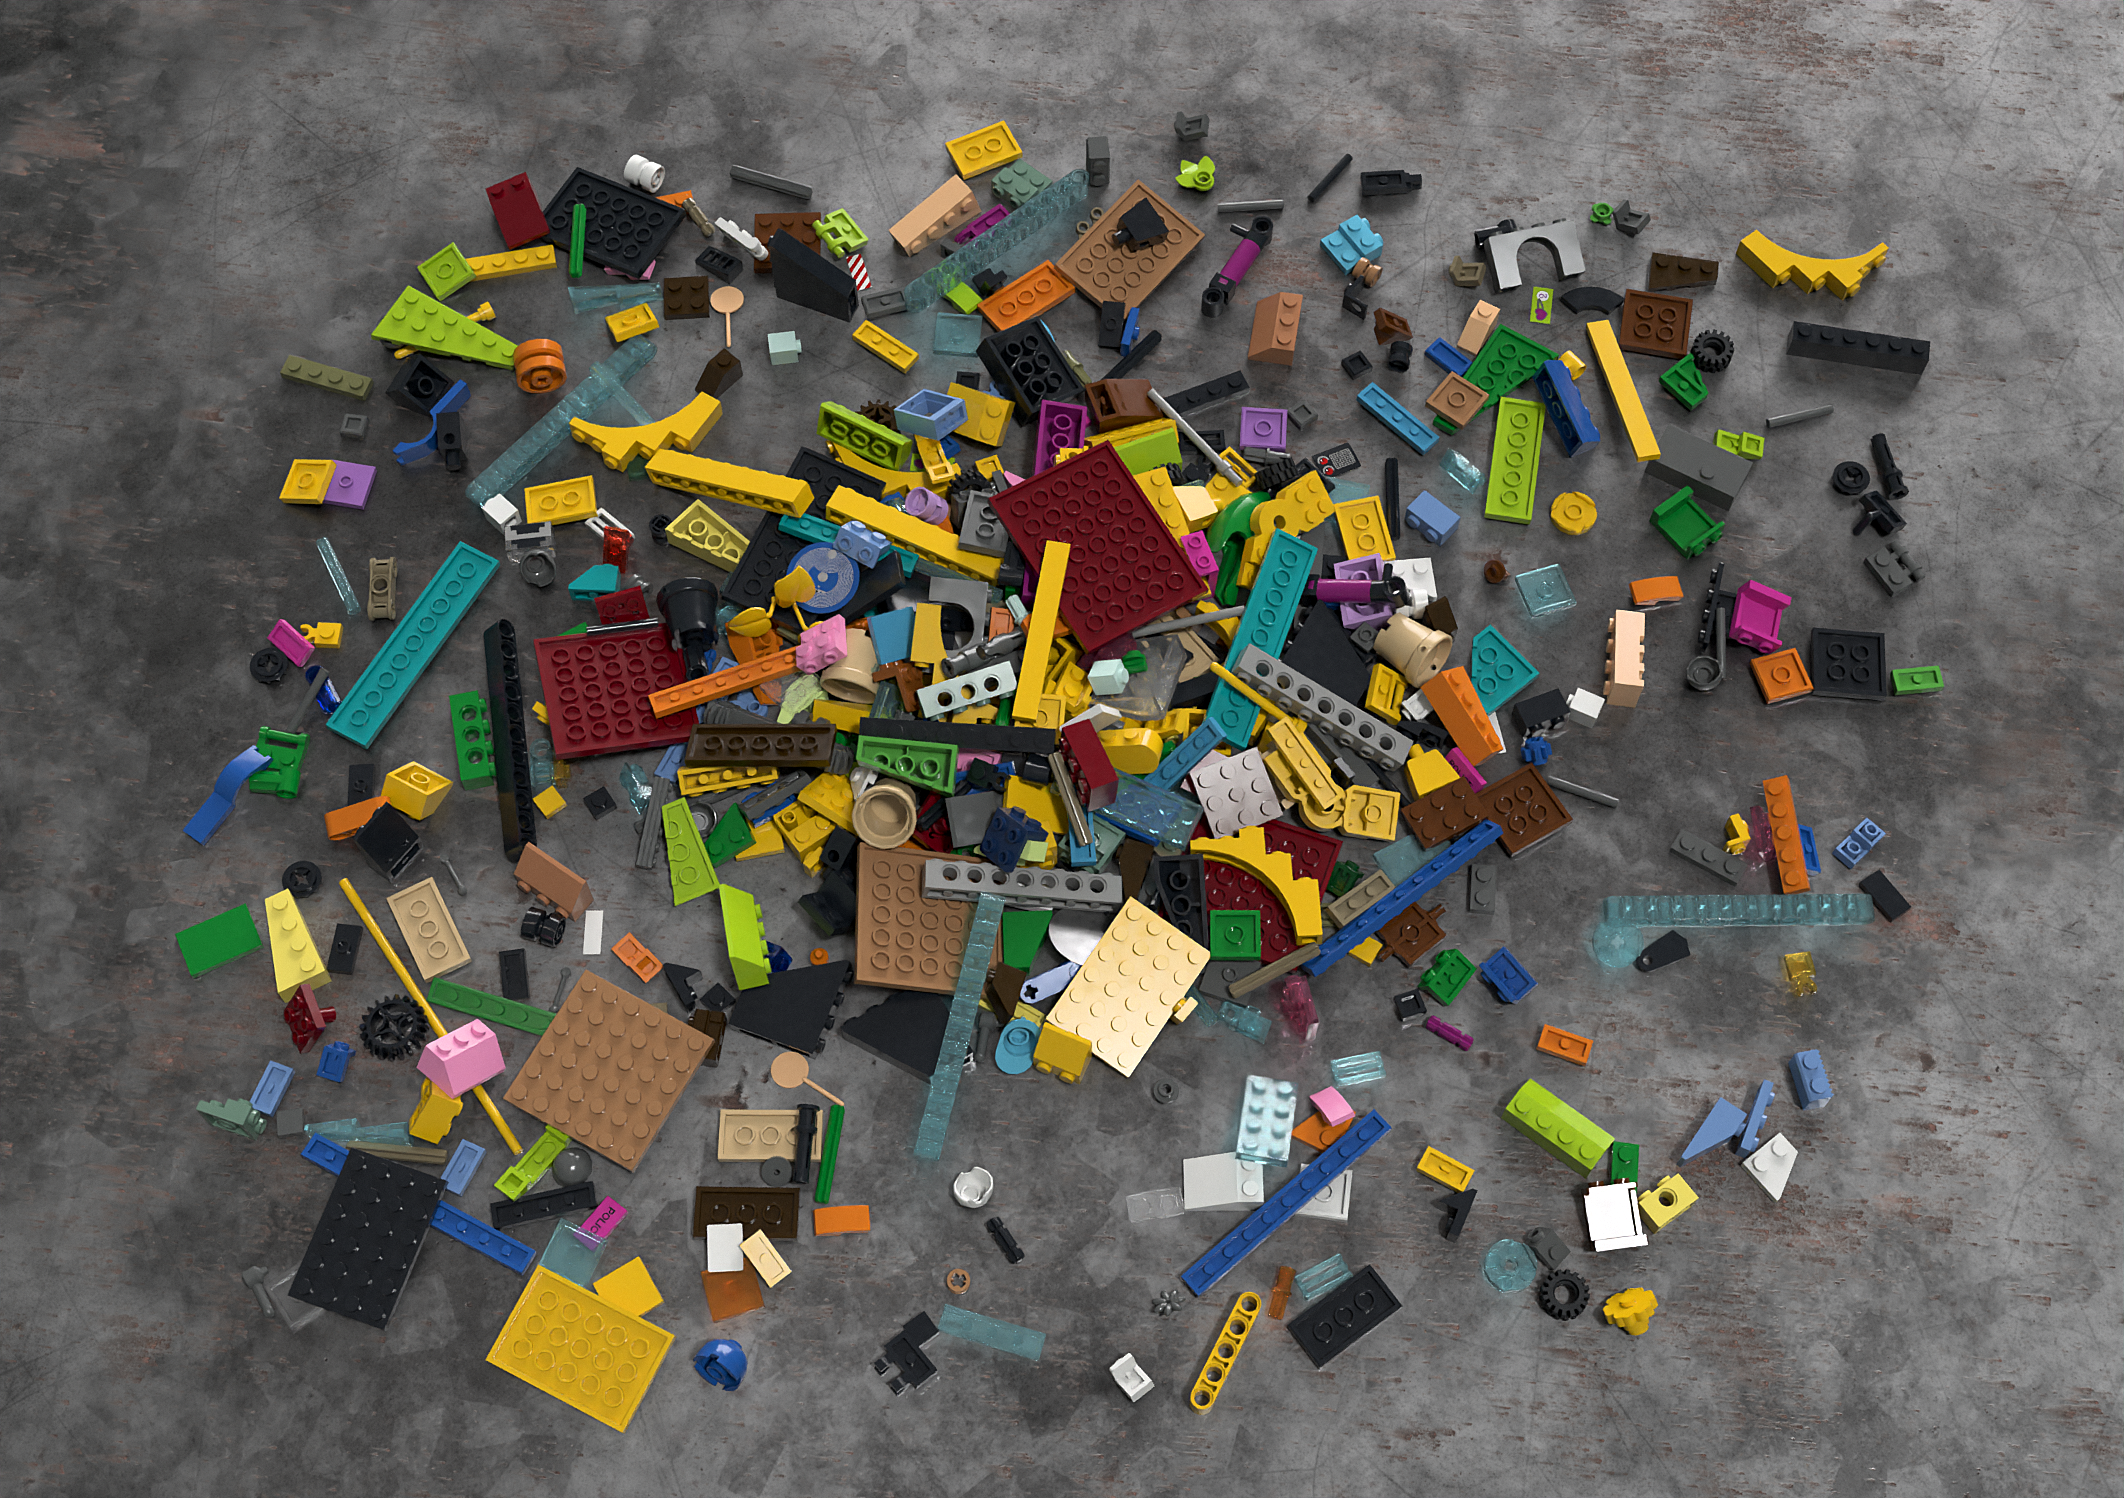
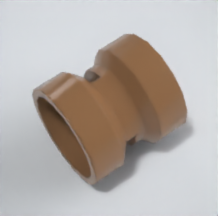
[1352,257,1383,287]

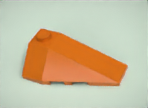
[725,620,783,706]

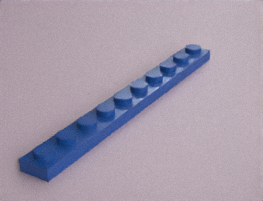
[1300,819,1503,977]
[1181,1109,1392,1298]
[301,1133,537,1276]

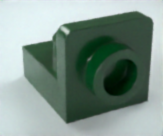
[1327,860,1364,897]

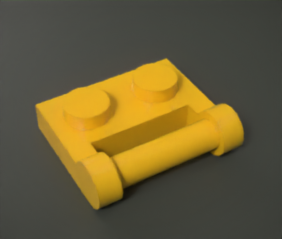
[1365,663,1409,725]

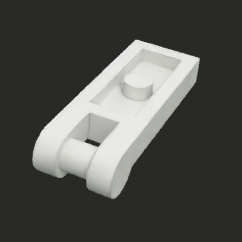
[715,217,768,260]

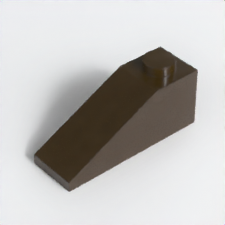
[1115,838,1154,904]

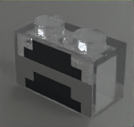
[504,521,556,563]

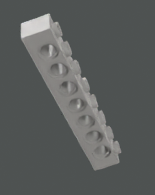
[1230,643,1413,772]
[922,858,1122,913]

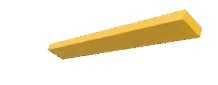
[1586,320,1661,462]
[1012,540,1071,723]

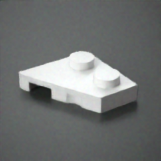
[850,766,878,801]
[1741,1133,1798,1203]

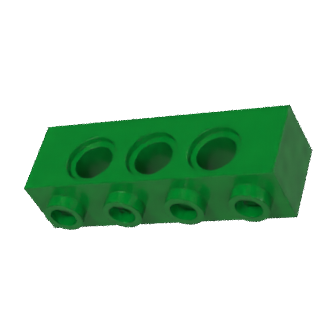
[449,690,497,791]

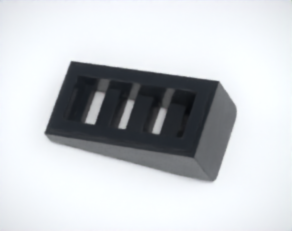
[695,246,744,285]

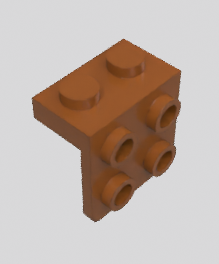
[872,660,924,713]

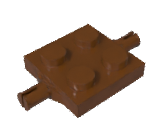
[1376,902,1447,968]

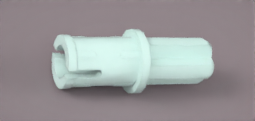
[1006,595,1031,626]

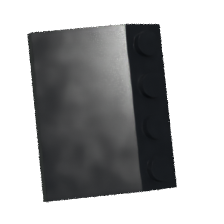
[976,316,1085,426]

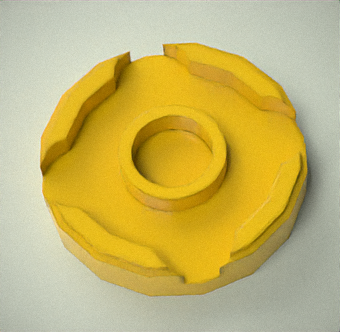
[1550,491,1597,535]

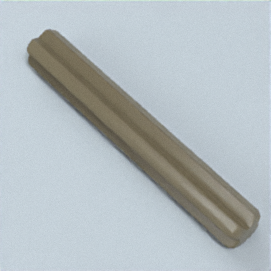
[1047,752,1093,846]
[1229,942,1320,998]
[346,1140,448,1165]

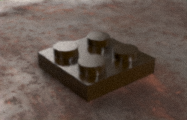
[664,276,710,320]

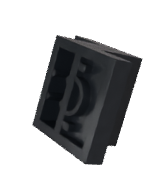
[798,866,857,936]

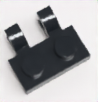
[874,1330,938,1397]

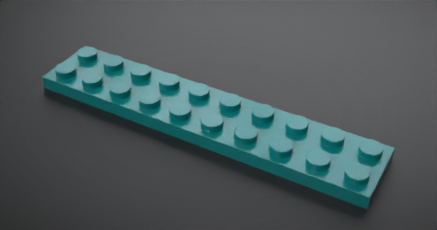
[1202,528,1318,751]
[326,541,500,750]

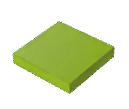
[417,242,476,302]

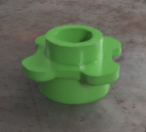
[1590,203,1614,225]

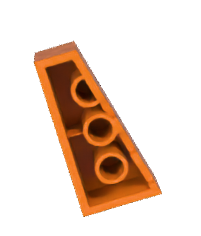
[1420,666,1503,767]

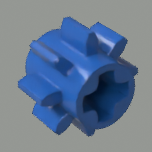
[1520,737,1552,766]

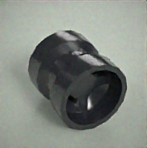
[1387,341,1413,372]
[649,514,672,546]

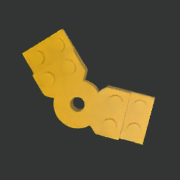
[1236,470,1335,590]
[1262,732,1400,842]

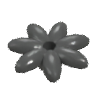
[1152,1290,1186,1317]

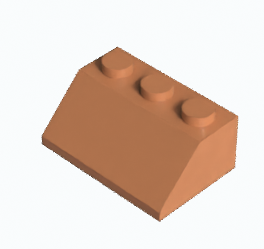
[1248,292,1303,366]
[514,842,594,922]

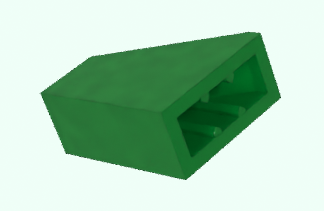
[1003,910,1052,976]

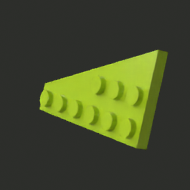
[371,285,518,370]

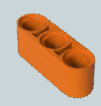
[324,796,392,841]

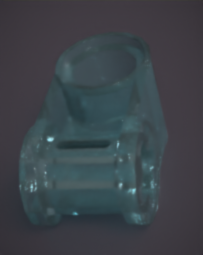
[530,738,558,787]

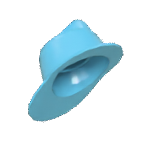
[995,1016,1041,1074]

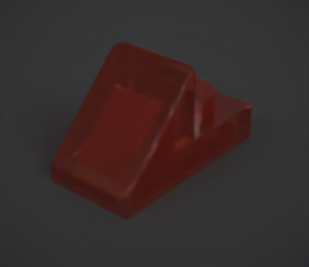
[603,526,634,573]

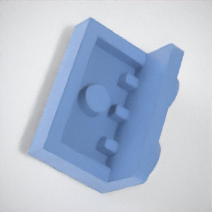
[833,521,892,568]

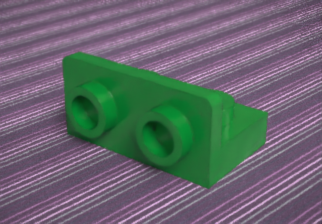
[1417,949,1477,1006]

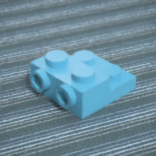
[1320,215,1383,275]

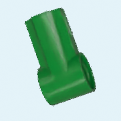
[249,768,301,799]

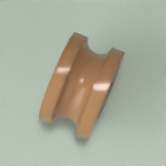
[947,1269,970,1294]

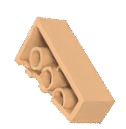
[889,174,981,257]

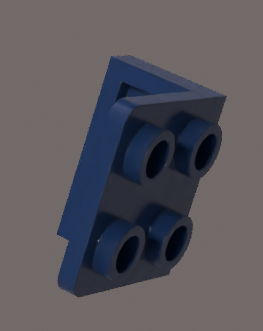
[980,806,1049,873]

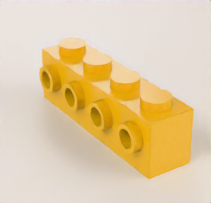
[677,766,780,797]

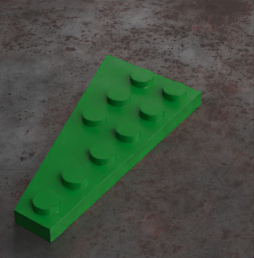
[1432,324,1559,435]

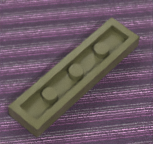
[280,355,374,401]

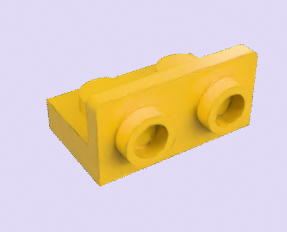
[1052,661,1093,714]

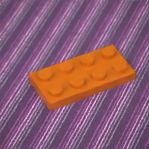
[977,260,1075,332]

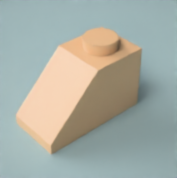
[1457,300,1500,357]

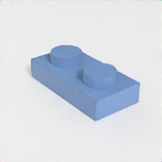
[250,1060,295,1118]
[441,1139,487,1197]

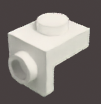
[1401,689,1434,722]
[1109,1353,1154,1403]

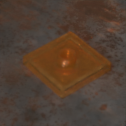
[701,1257,765,1324]

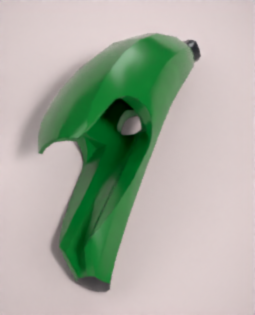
[1205,489,1274,608]

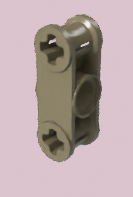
[367,557,398,621]

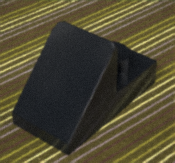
[662,963,703,1014]
[1436,1188,1478,1244]

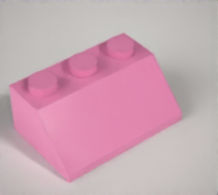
[416,1019,506,1099]

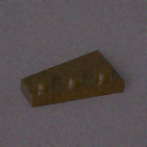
[1647,252,1719,293]

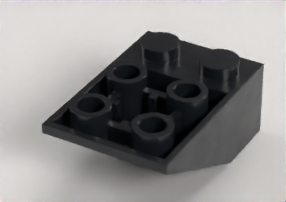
[353,801,424,883]

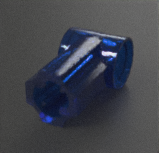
[305,665,342,714]

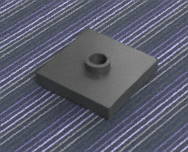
[1199,960,1261,1008]

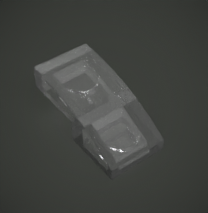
[1126,1187,1185,1223]

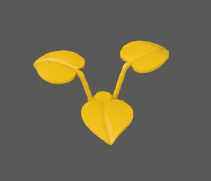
[728,565,824,645]

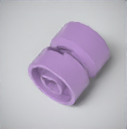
[905,487,948,525]

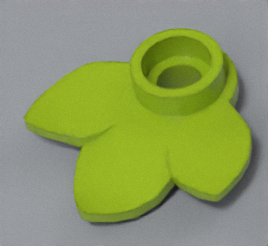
[1175,156,1215,191]

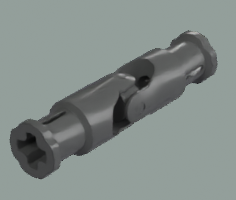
[941,626,1027,679]

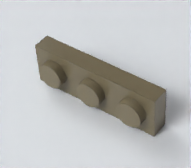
[1325,869,1396,930]

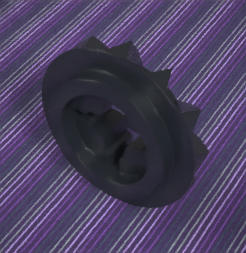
[1832,461,1870,495]
[250,648,289,684]
[282,861,322,899]

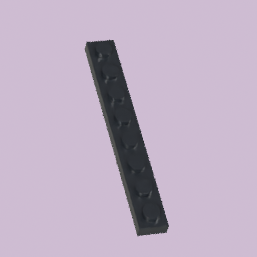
[859,717,1056,753]

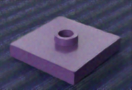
[1239,407,1287,453]
[322,459,377,510]

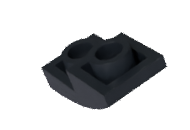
[1396,721,1449,750]

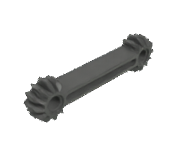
[703,699,855,775]

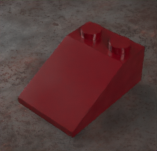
[486,172,550,250]

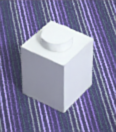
[482,493,522,536]
[1566,688,1605,729]

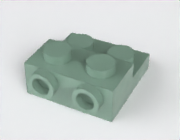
[991,158,1053,214]
[1057,814,1126,874]
[196,1098,267,1141]

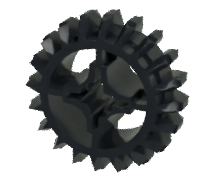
[359,994,429,1062]

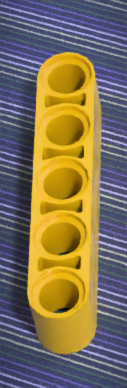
[1189,1292,1261,1415]

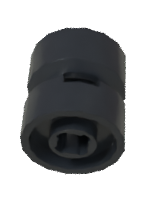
[521,907,566,947]

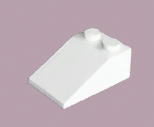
[1183,1151,1264,1211]

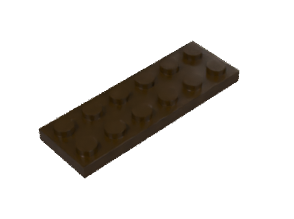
[684,724,837,767]

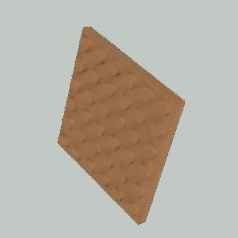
[854,842,1003,999]
[503,970,715,1173]

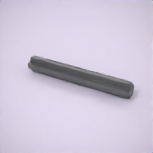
[730,165,813,199]

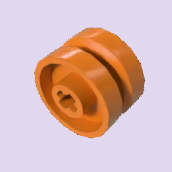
[513,339,567,393]

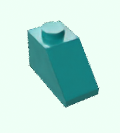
[568,564,621,601]

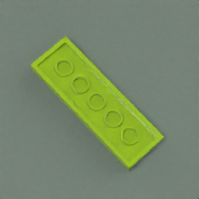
[1484,397,1546,525]

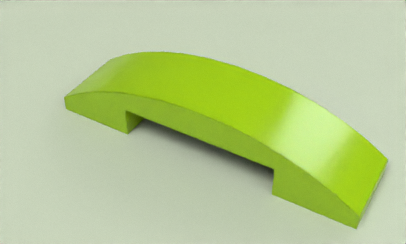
[494,1125,573,1201]

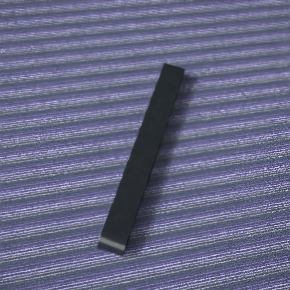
[483,619,537,862]

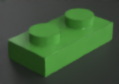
[1890,666,1944,695]

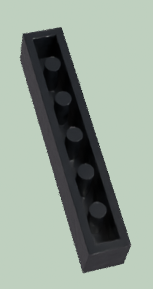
[1786,321,1930,375]

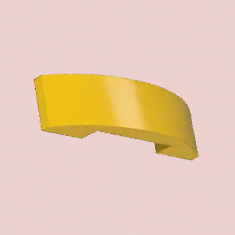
[913,434,955,484]

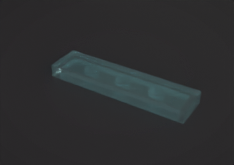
[938,1304,1046,1361]

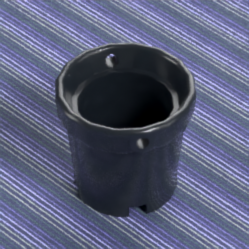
[656,577,719,652]

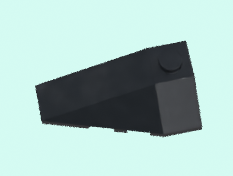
[1153,854,1209,951]

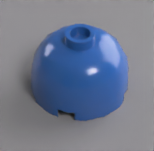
[693,1339,748,1391]

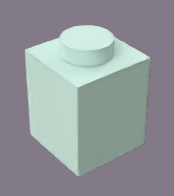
[768,331,802,365]
[1087,659,1129,695]

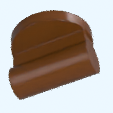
[1484,558,1511,583]

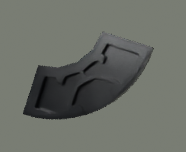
[1560,286,1624,315]

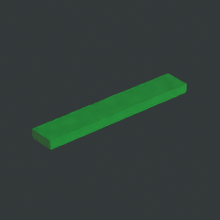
[426,977,557,1036]

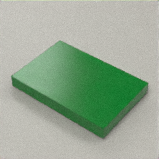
[175,903,264,979]

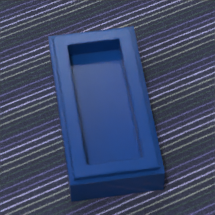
[1424,337,1473,377]

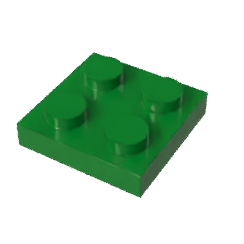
[1210,910,1261,960]

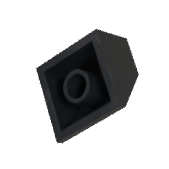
[385,354,454,418]

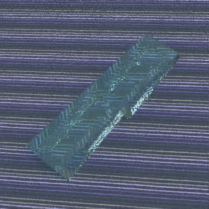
[568,283,664,314]
[304,1118,414,1147]

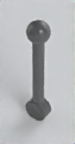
[439,853,467,896]
[549,967,571,1014]

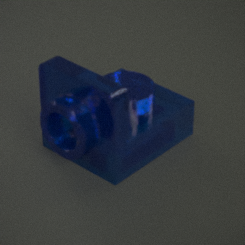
[762,939,793,973]

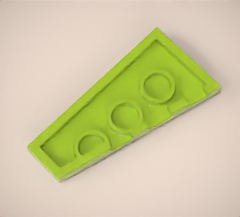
[662,797,720,907]

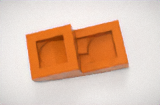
[1629,576,1684,605]
[610,932,663,984]
[813,1205,870,1236]

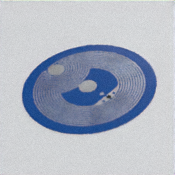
[786,542,860,614]

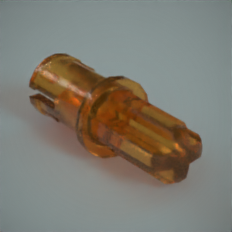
[1268,1266,1296,1320]

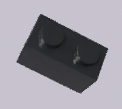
[1512,688,1571,738]

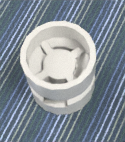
[624,154,665,193]
[1393,588,1429,619]

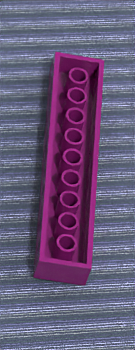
[1020,400,1087,612]

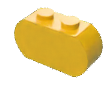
[1097,728,1163,775]

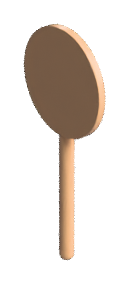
[710,286,744,347]
[771,1052,844,1106]

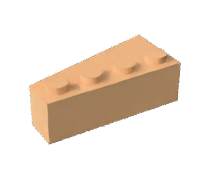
[1603,610,1645,708]

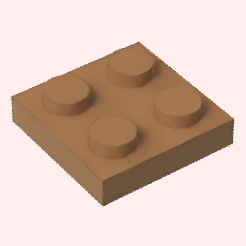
[1425,371,1489,430]

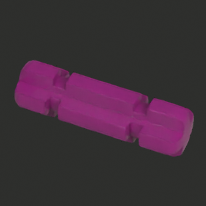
[1426,1015,1474,1051]

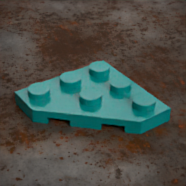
[1471,624,1540,717]

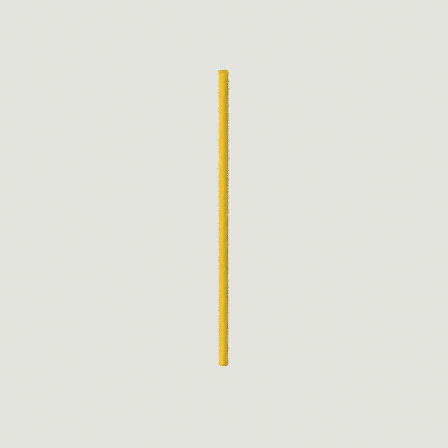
[339,878,523,1155]

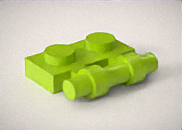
[812,208,869,258]

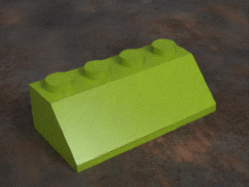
[816,401,913,471]
[1114,428,1182,476]
[719,884,772,990]
[1501,1078,1615,1179]

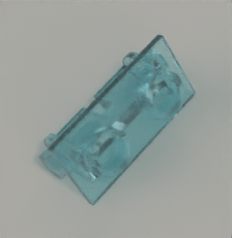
[1440,448,1487,494]
[620,762,652,815]

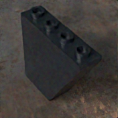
[767,228,859,323]
[876,565,973,631]
[1277,599,1371,722]
[728,960,854,1060]
[840,990,974,1085]

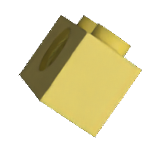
[1637,1173,1699,1234]

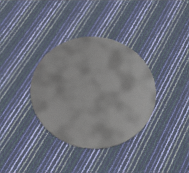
[1049,909,1113,965]

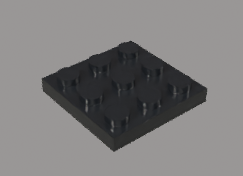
[1811,627,1887,701]

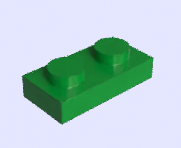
[1610,1141,1639,1194]

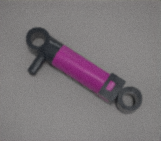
[1201,216,1273,318]
[1298,563,1410,608]

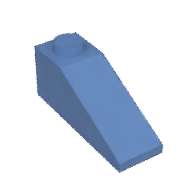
[1676,1097,1747,1167]

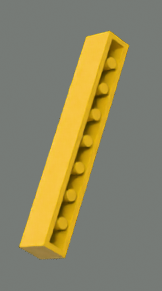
[645,448,814,518]
[825,485,1004,592]

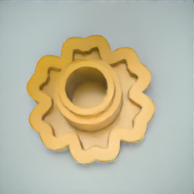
[1603,1287,1658,1336]

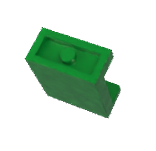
[1649,485,1725,559]

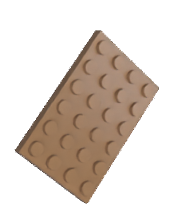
[1054,179,1205,321]

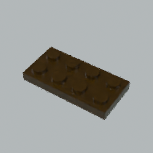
[693,1186,801,1241]

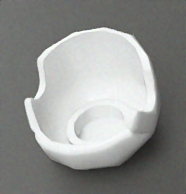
[953,1167,993,1208]

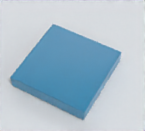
[867,606,915,665]

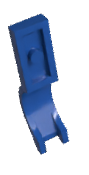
[393,379,471,465]
[183,745,274,846]

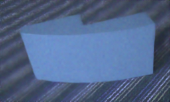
[1832,818,1886,869]

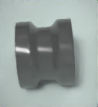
[624,574,654,601]

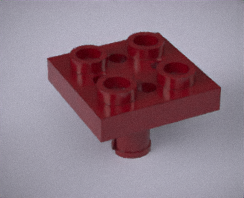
[594,586,650,625]
[911,791,953,854]
[284,984,336,1054]

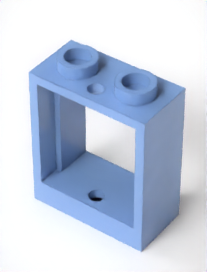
[894,389,968,441]

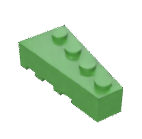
[856,735,959,798]

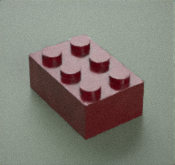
[1057,719,1119,812]

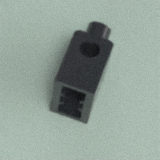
[1112,198,1169,251]
[436,412,468,470]
[820,825,864,879]

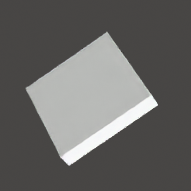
[1059,704,1122,733]
[1295,1163,1352,1223]

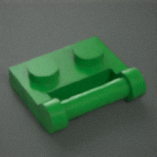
[256,726,310,772]

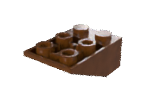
[1084,379,1164,434]

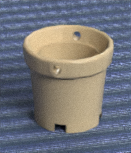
[1374,612,1452,689]
[820,628,883,704]
[852,778,917,849]

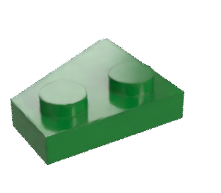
[1658,353,1709,410]
[704,802,757,868]

